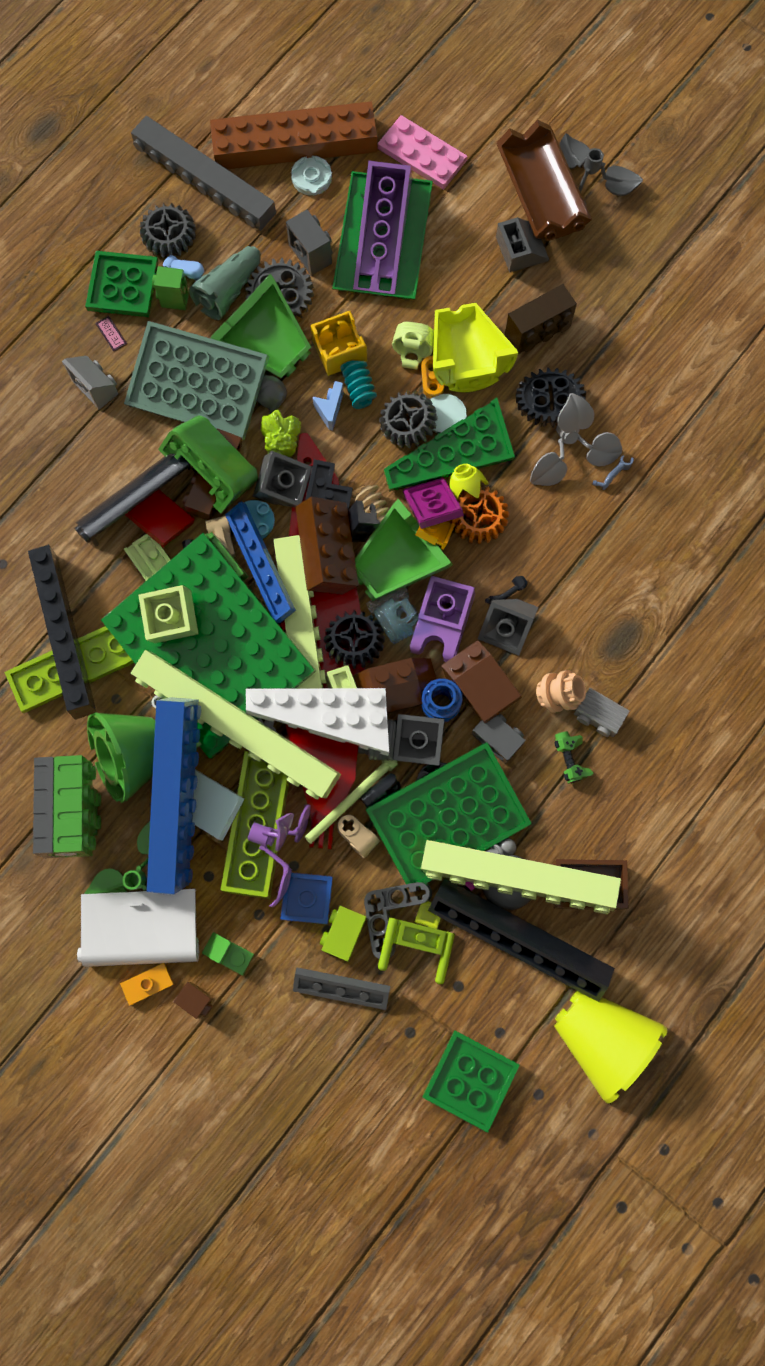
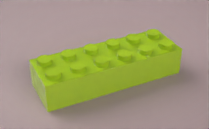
[221,751,289,899]

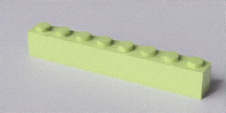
[274,535,327,689]

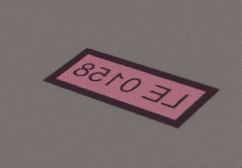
[95,316,127,351]

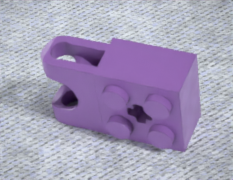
[410,576,475,662]

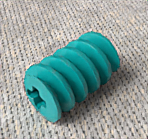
[340,360,377,409]

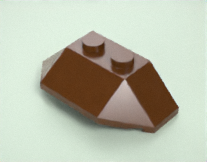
[353,658,436,714]

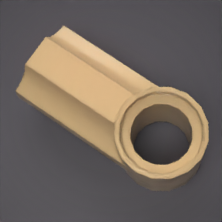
[205,516,236,560]

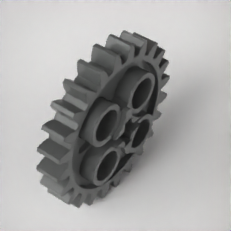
[245,258,314,318]

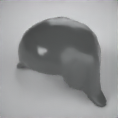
[256,375,287,414]

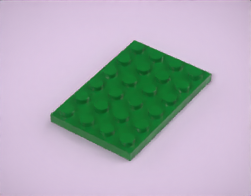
[365,742,532,890]

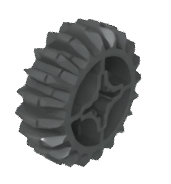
[140,202,196,259]
[379,390,438,448]

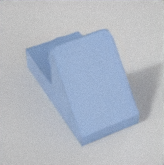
[313,381,344,431]

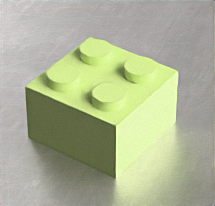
[139,585,198,643]

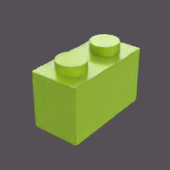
[320,906,367,962]

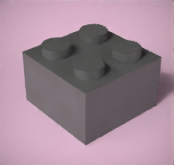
[286,209,333,276]

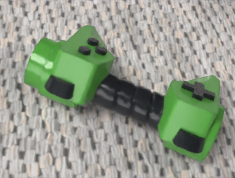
[554,731,593,784]

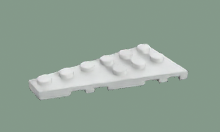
[246,688,389,756]

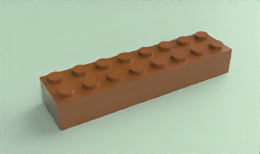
[210,101,377,169]

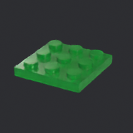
[85,251,159,317]
[422,1030,520,1133]

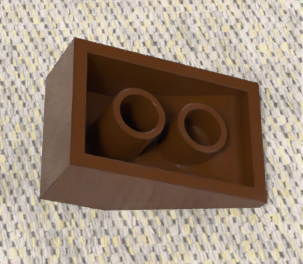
[441,640,522,724]

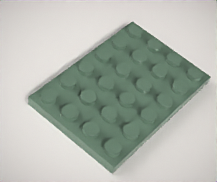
[124,321,269,440]

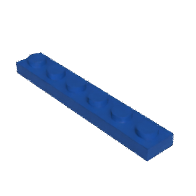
[225,502,296,623]

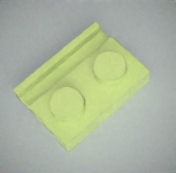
[124,534,170,581]

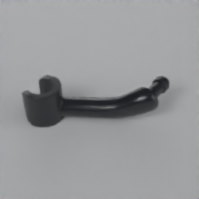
[485,576,528,605]

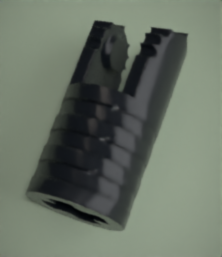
[360,773,401,808]

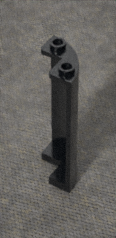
[74,454,198,547]

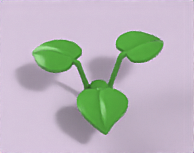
[84,822,183,894]

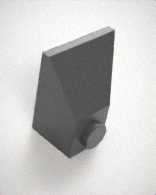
[478,599,539,655]

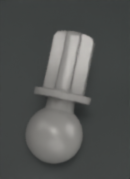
[486,838,516,855]

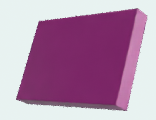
[403,477,464,529]

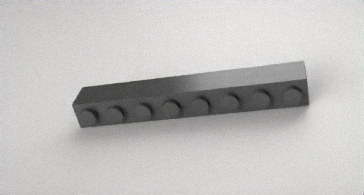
[131,116,276,231]

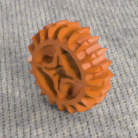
[451,486,509,544]

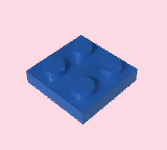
[281,873,333,925]

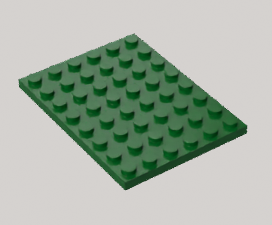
[101,533,316,759]

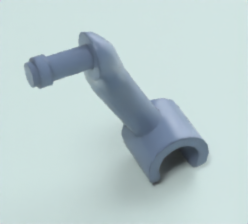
[592,455,634,490]

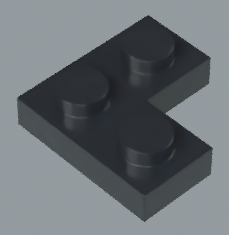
[306,459,353,511]

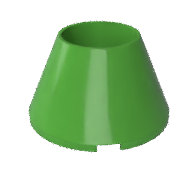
[87,713,155,803]

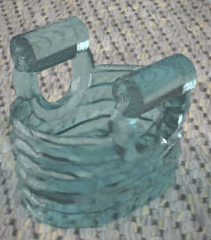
[373,598,419,645]

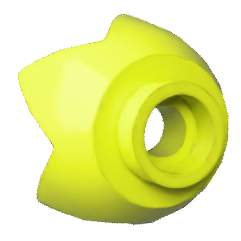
[450,464,489,500]

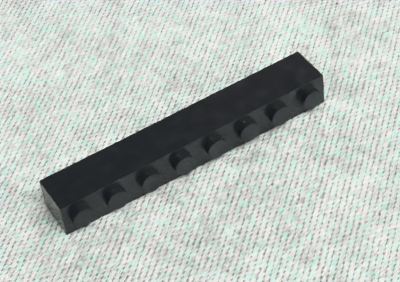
[28,544,97,720]
[428,878,615,1002]

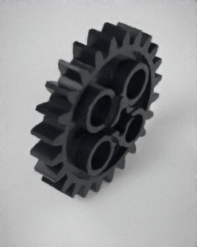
[516,367,586,428]

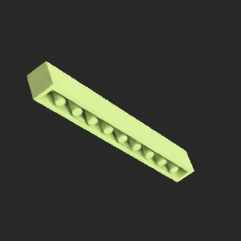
[131,650,341,800]

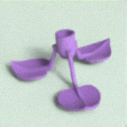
[248,804,311,907]

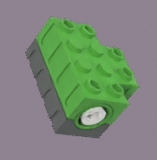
[33,755,101,859]

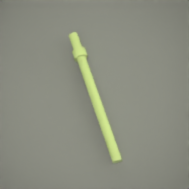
[305,760,398,843]

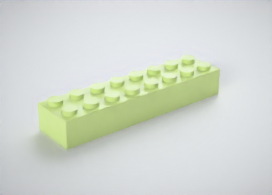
[421,840,621,914]

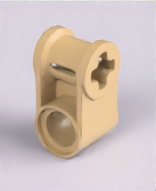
[337,815,380,858]

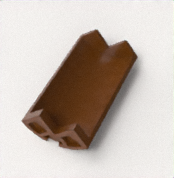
[496,120,592,241]

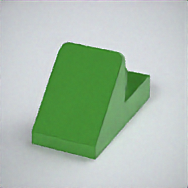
[202,932,255,976]

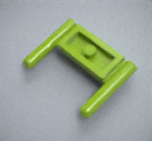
[378,917,455,985]

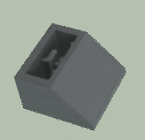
[496,217,549,273]

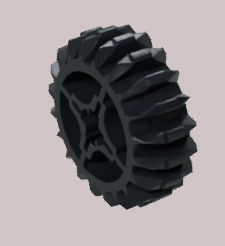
[324,610,385,670]

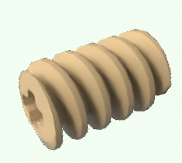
[352,485,390,534]

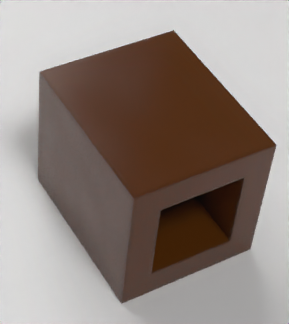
[173,982,214,1019]

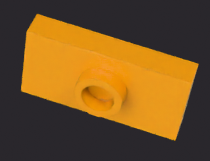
[120,963,174,1006]

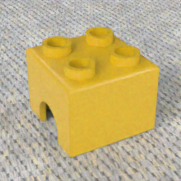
[311,311,367,376]

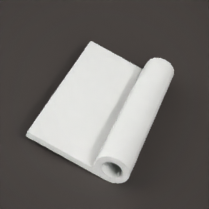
[77,889,199,967]

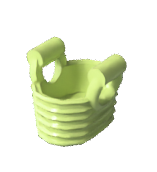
[392,322,434,370]

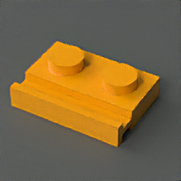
[415,520,455,550]

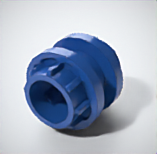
[422,679,462,722]

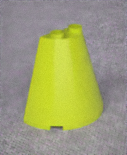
[433,303,518,392]
[554,991,667,1104]

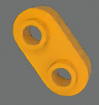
[421,356,444,398]

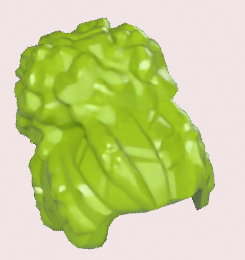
[261,410,301,457]

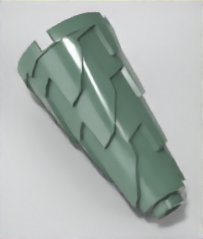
[189,246,261,320]

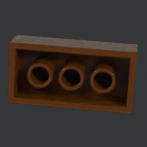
[296,497,359,595]

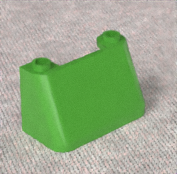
[158,415,258,513]

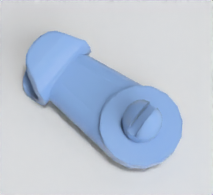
[163,255,204,281]

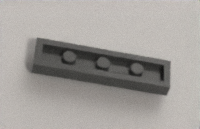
[293,967,390,1010]

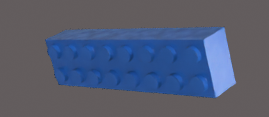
[147,697,201,894]

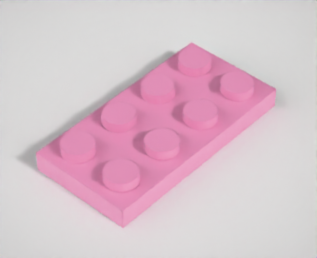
[378,115,467,190]

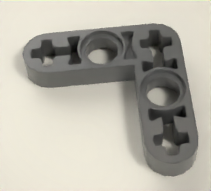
[364,882,432,959]

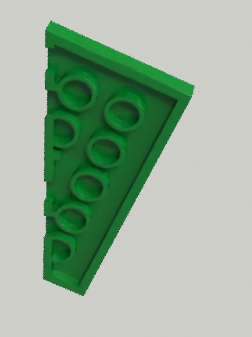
[384,397,515,492]

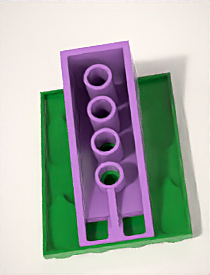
[332,161,433,300]

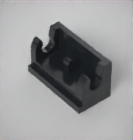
[348,500,380,542]

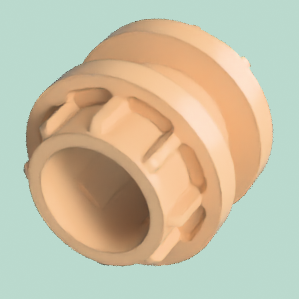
[536,670,586,713]

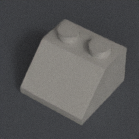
[62,356,118,410]

